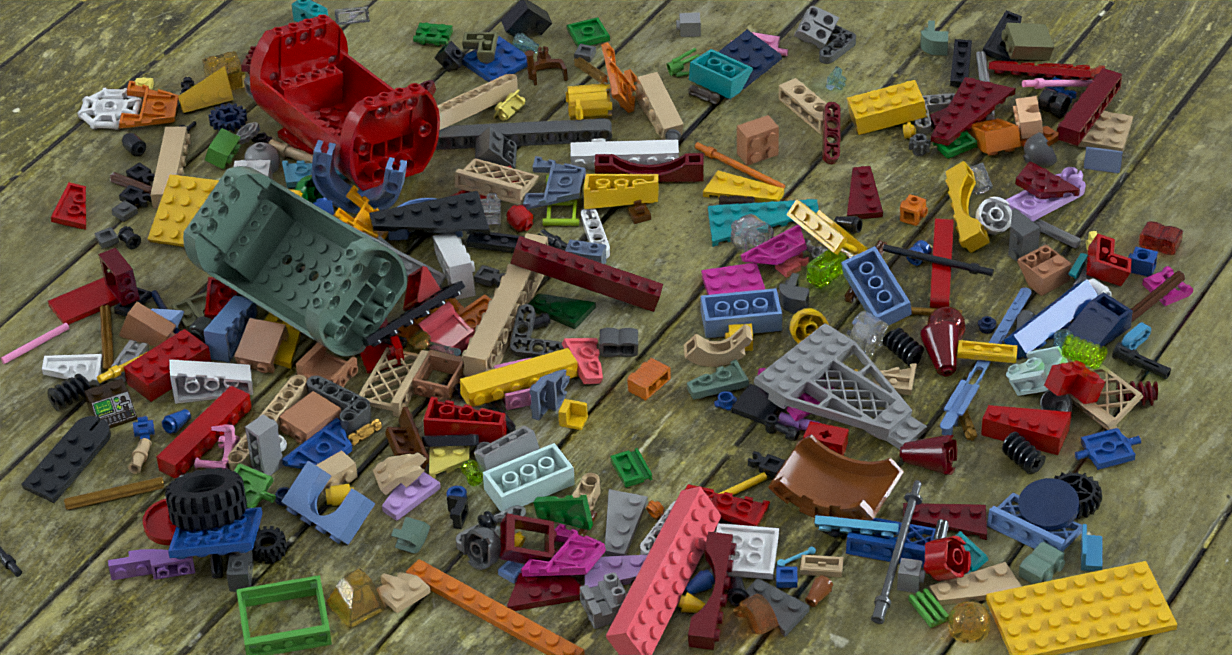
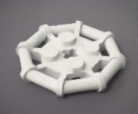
[78,88,143,130]

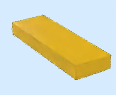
[957,340,1017,363]

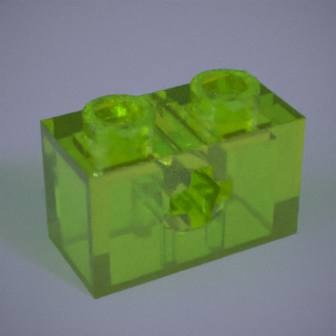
[807,249,847,289]

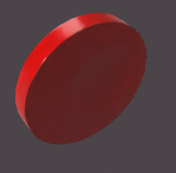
[142,499,177,545]

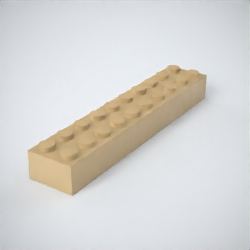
[462,233,548,377]

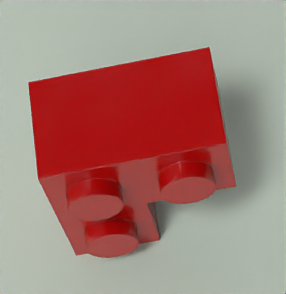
[1086,233,1132,286]
[1044,361,1105,404]

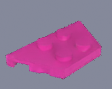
[741,224,807,265]

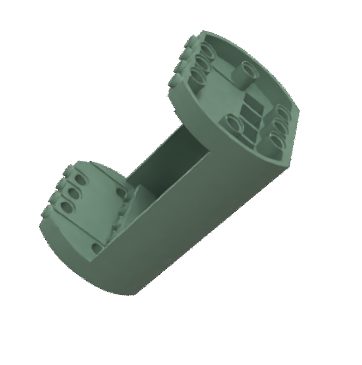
[183,166,407,356]

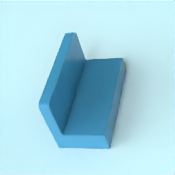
[1081,524,1102,572]

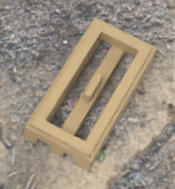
[800,555,843,577]

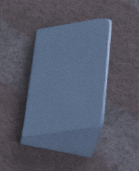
[1084,147,1123,173]

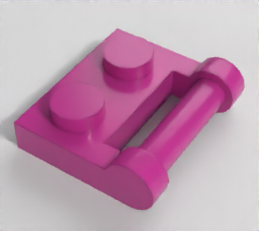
[1142,266,1193,306]

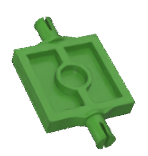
[234,463,276,508]

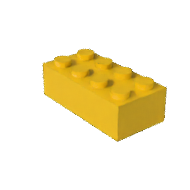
[847,80,927,135]

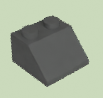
[1008,208,1040,261]

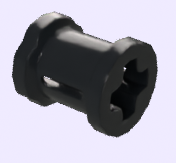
[118,226,141,249]

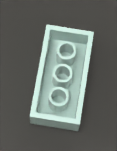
[483,443,575,512]

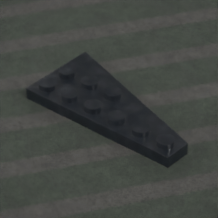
[369,191,490,235]
[362,280,465,347]

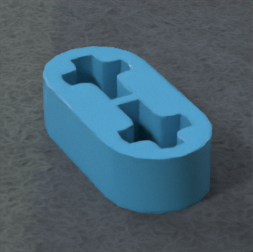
[1122,322,1151,350]

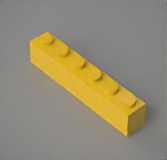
[460,348,578,407]

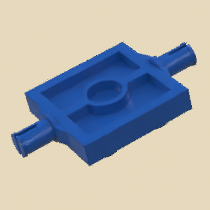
[1075,428,1141,470]

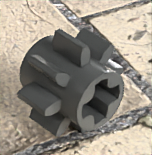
[909,134,931,156]

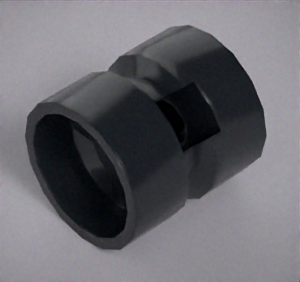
[1038,88,1071,117]

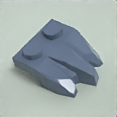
[529,369,570,421]

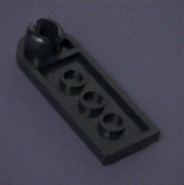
[21,416,111,503]

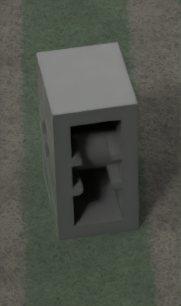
[227,550,254,592]

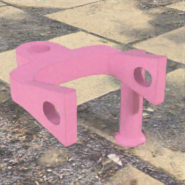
[194,424,240,470]

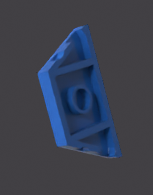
[282,418,352,469]

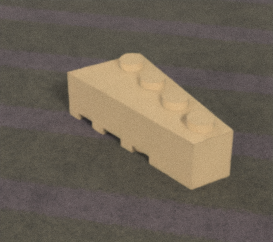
[635,72,684,140]

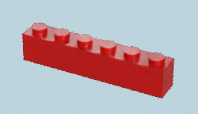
[156,386,252,479]

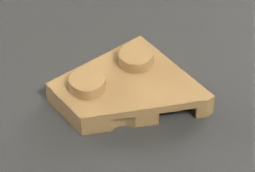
[873,364,916,395]

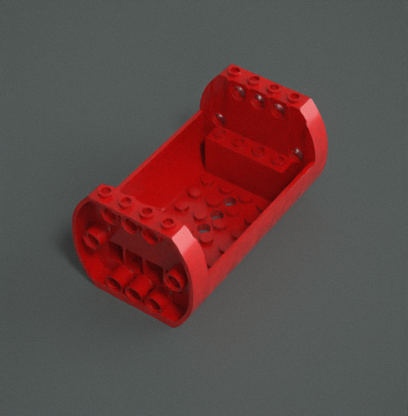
[250,14,440,191]

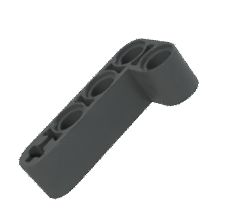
[307,376,372,436]

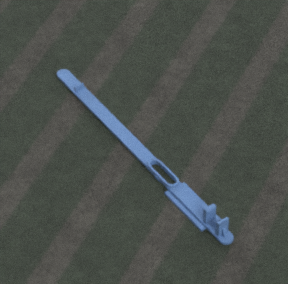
[940,287,1031,435]

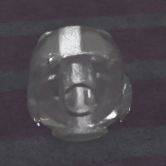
[731,214,774,253]
[846,311,888,357]

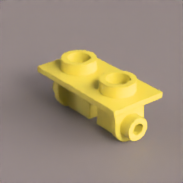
[493,89,526,121]

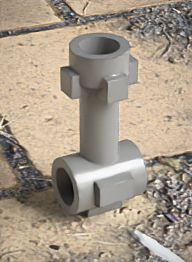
[802,238,829,262]

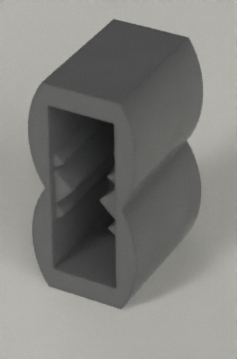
[599,328,638,357]

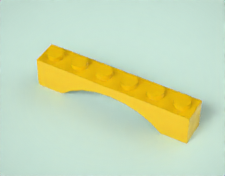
[945,161,990,253]

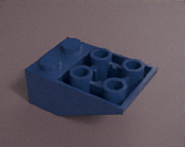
[1063,292,1133,355]

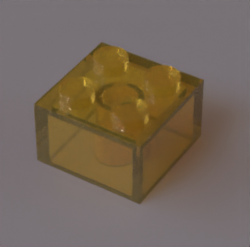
[202,51,246,90]

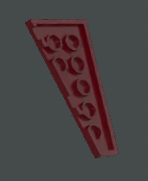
[931,77,1016,146]

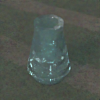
[512,33,539,53]

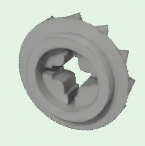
[236,122,260,144]

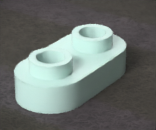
[1006,357,1045,380]

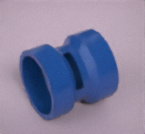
[906,240,932,266]

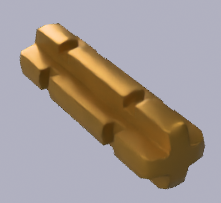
[959,409,978,441]
[347,419,382,446]

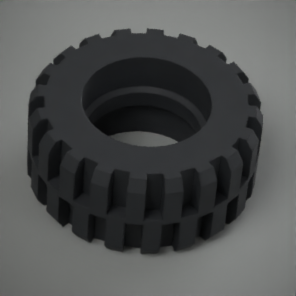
[165,468,247,531]

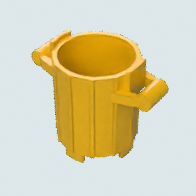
[565,83,612,120]

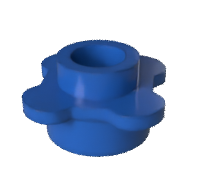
[714,391,737,410]

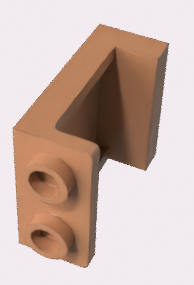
[234,318,289,373]
[296,343,358,387]
[279,391,341,444]

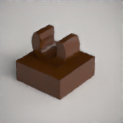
[628,200,651,224]

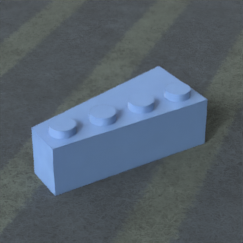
[204,295,258,363]

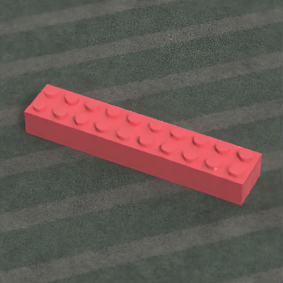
[606,487,722,655]

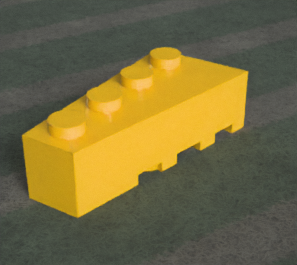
[584,174,659,209]

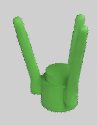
[666,48,700,77]

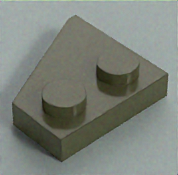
[171,292,206,332]

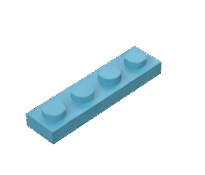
[815,515,899,538]

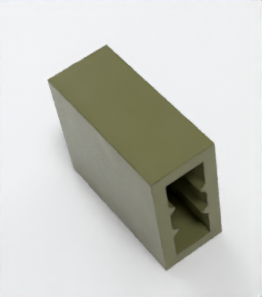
[1002,23,1054,60]

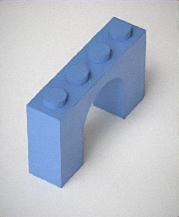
[281,461,375,545]

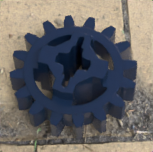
[208,103,247,132]

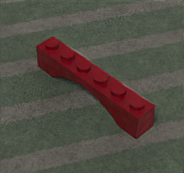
[595,153,704,182]
[688,531,737,650]

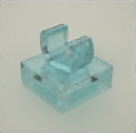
[825,66,847,91]

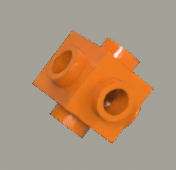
[900,194,928,226]

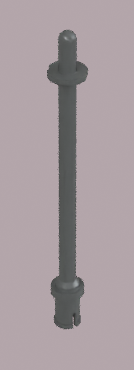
[871,480,923,624]

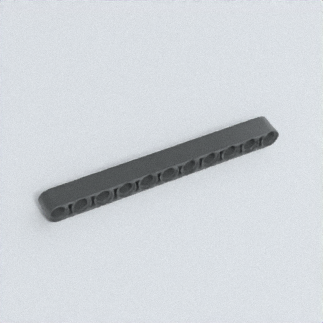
[435,118,612,150]

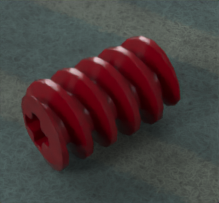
[1116,381,1158,406]

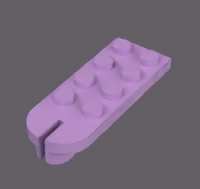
[1006,167,1086,221]

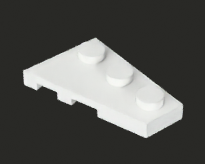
[42,354,103,386]

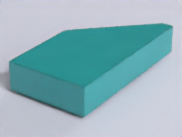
[1068,253,1088,279]

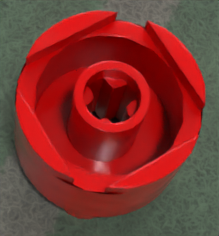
[923,536,971,581]

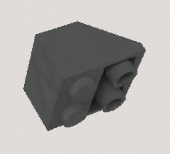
[475,126,517,169]

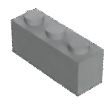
[245,414,283,476]
[474,425,540,474]

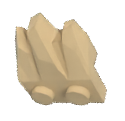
[373,453,426,495]
[375,572,431,613]

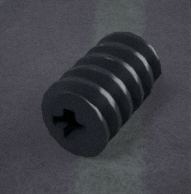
[882,328,924,367]
[47,373,91,411]
[1002,431,1046,474]

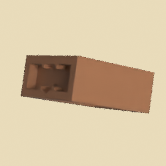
[412,350,465,401]

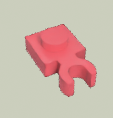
[775,252,809,278]

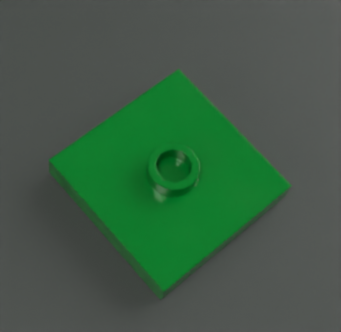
[566,17,610,48]

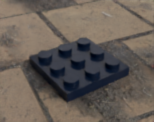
[719,29,782,89]

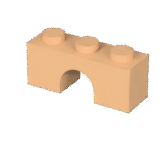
[1013,96,1043,139]

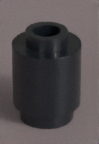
[122,133,146,157]

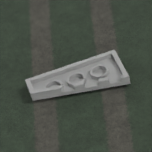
[605,489,648,556]

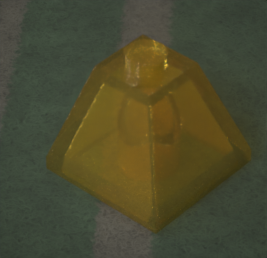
[327,568,385,629]

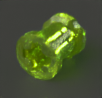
[461,459,483,486]

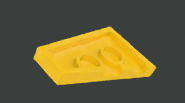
[178,66,234,113]

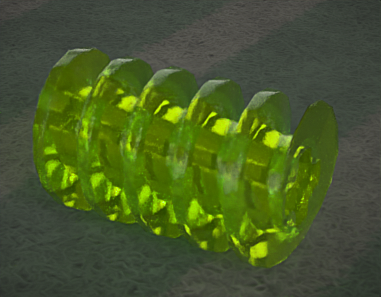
[1062,334,1108,370]

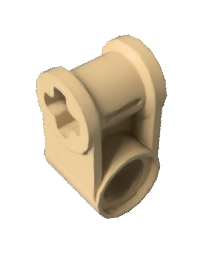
[572,473,601,511]

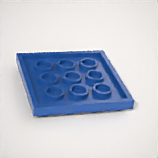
[168,507,263,559]

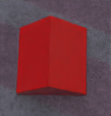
[403,266,441,311]

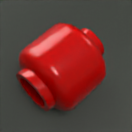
[506,205,533,232]

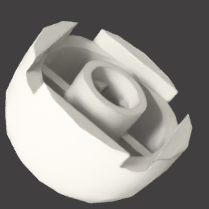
[975,197,1012,235]

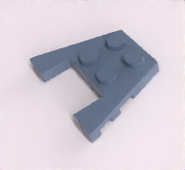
[523,156,586,209]

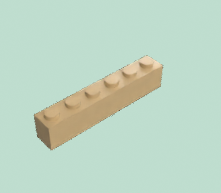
[151,127,191,209]

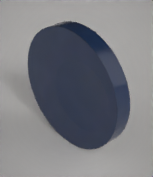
[1018,478,1079,531]

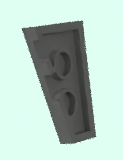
[746,578,810,637]

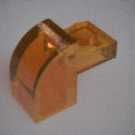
[733,593,779,634]

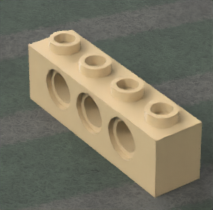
[779,78,836,135]

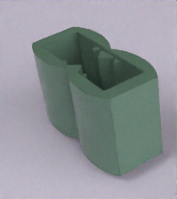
[1019,542,1065,584]

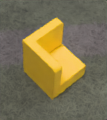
[558,399,588,430]

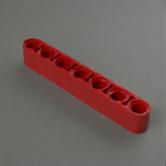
[930,218,954,309]

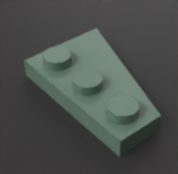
[687,359,749,400]

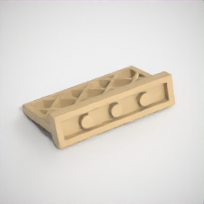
[455,158,539,205]
[359,347,429,417]
[1068,352,1143,430]

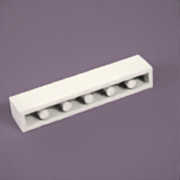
[571,140,679,170]

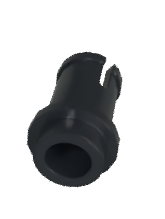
[525,312,551,330]

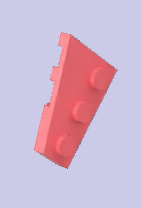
[562,338,603,384]

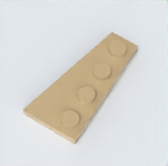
[929,562,1022,605]

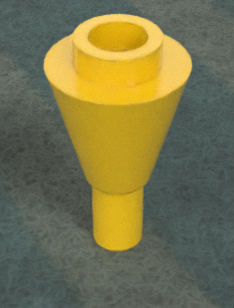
[678,592,705,613]

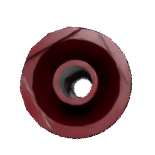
[920,321,959,377]
[899,434,958,475]

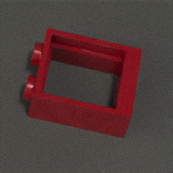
[98,248,140,306]
[500,513,557,564]

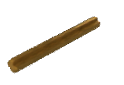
[573,57,609,84]
[100,305,114,372]
[64,477,164,510]

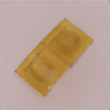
[407,328,431,351]

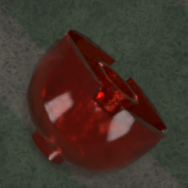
[927,307,965,341]

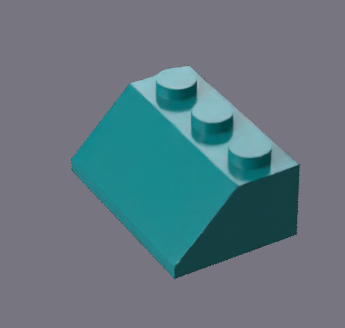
[689,49,753,99]

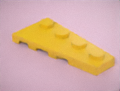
[703,170,784,203]

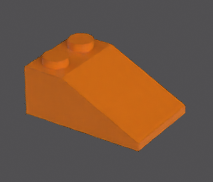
[966,118,1021,155]

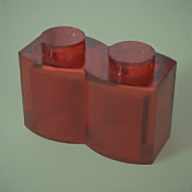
[1139,221,1183,255]

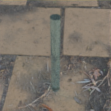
[421,340,461,356]

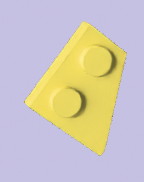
[429,446,470,479]

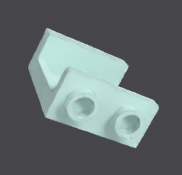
[1009,346,1068,396]

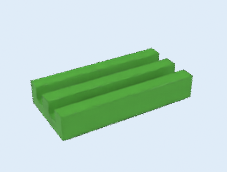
[908,588,949,628]

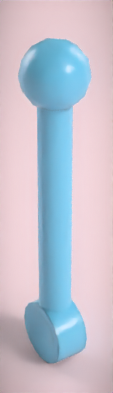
[777,547,816,567]

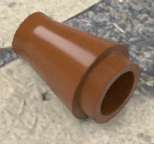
[805,575,833,607]

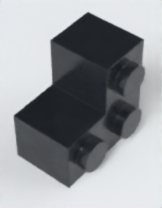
[501,0,552,39]

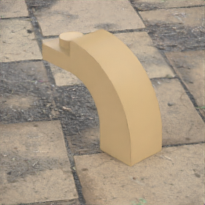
[683,324,752,367]

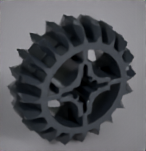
[1054,471,1102,520]

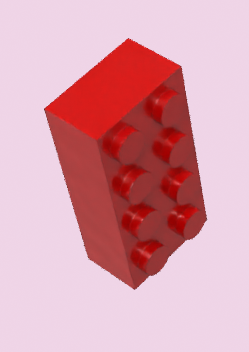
[124,329,211,402]

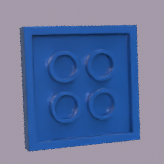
[462,36,527,82]

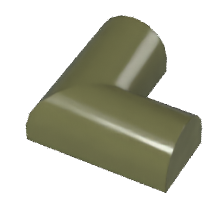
[462,32,498,64]

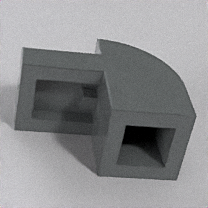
[779,273,809,313]

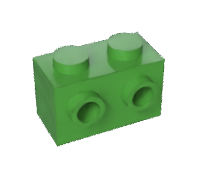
[204,128,241,169]

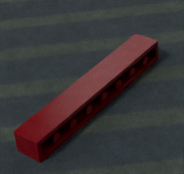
[510,236,663,312]

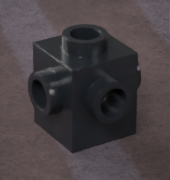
[434,41,465,72]

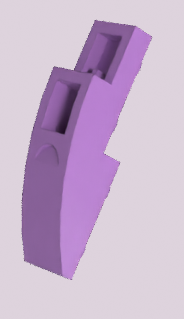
[108,549,195,580]

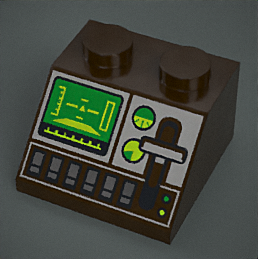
[85,379,137,429]

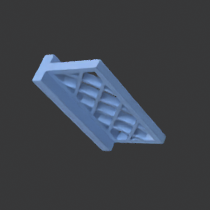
[987,493,1082,552]

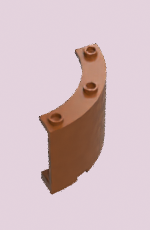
[768,434,904,521]

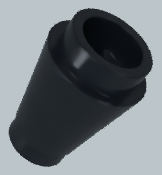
[834,216,863,234]
[727,576,748,606]

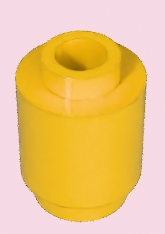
[325,484,354,506]

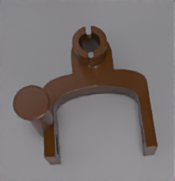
[525,46,568,86]

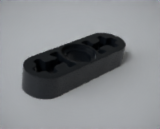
[422,434,479,447]

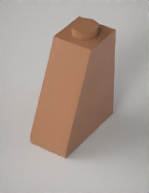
[119,302,176,346]

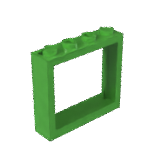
[236,575,332,655]

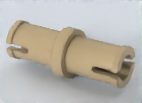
[128,438,152,474]

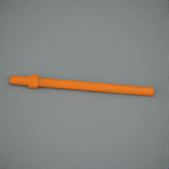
[695,142,785,188]

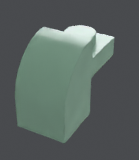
[920,21,948,56]
[391,517,430,554]

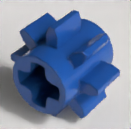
[133,416,155,440]

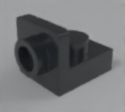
[447,495,469,529]

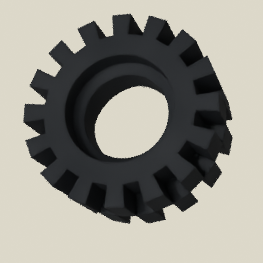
[252,526,287,564]

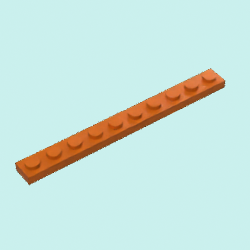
[406,559,585,655]

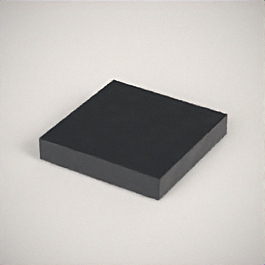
[731,384,780,424]

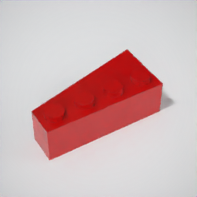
[423,396,506,443]
[981,405,1071,455]

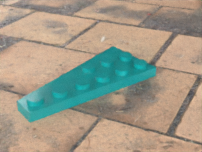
[708,199,819,247]

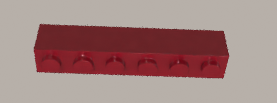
[1057,68,1122,146]

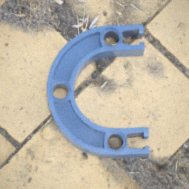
[311,140,407,214]

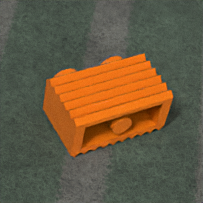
[627,358,671,401]

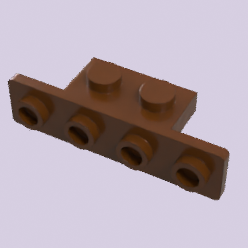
[385,407,429,470]

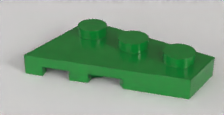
[533,495,593,530]

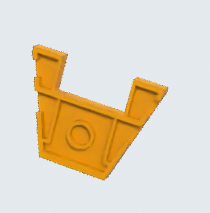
[333,185,388,239]

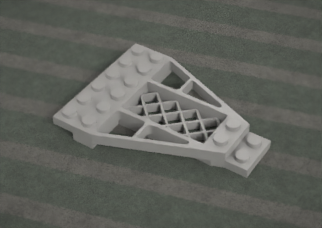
[754,323,927,449]

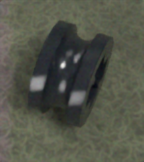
[477,511,497,528]

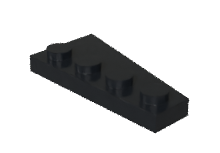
[982,10,1022,62]

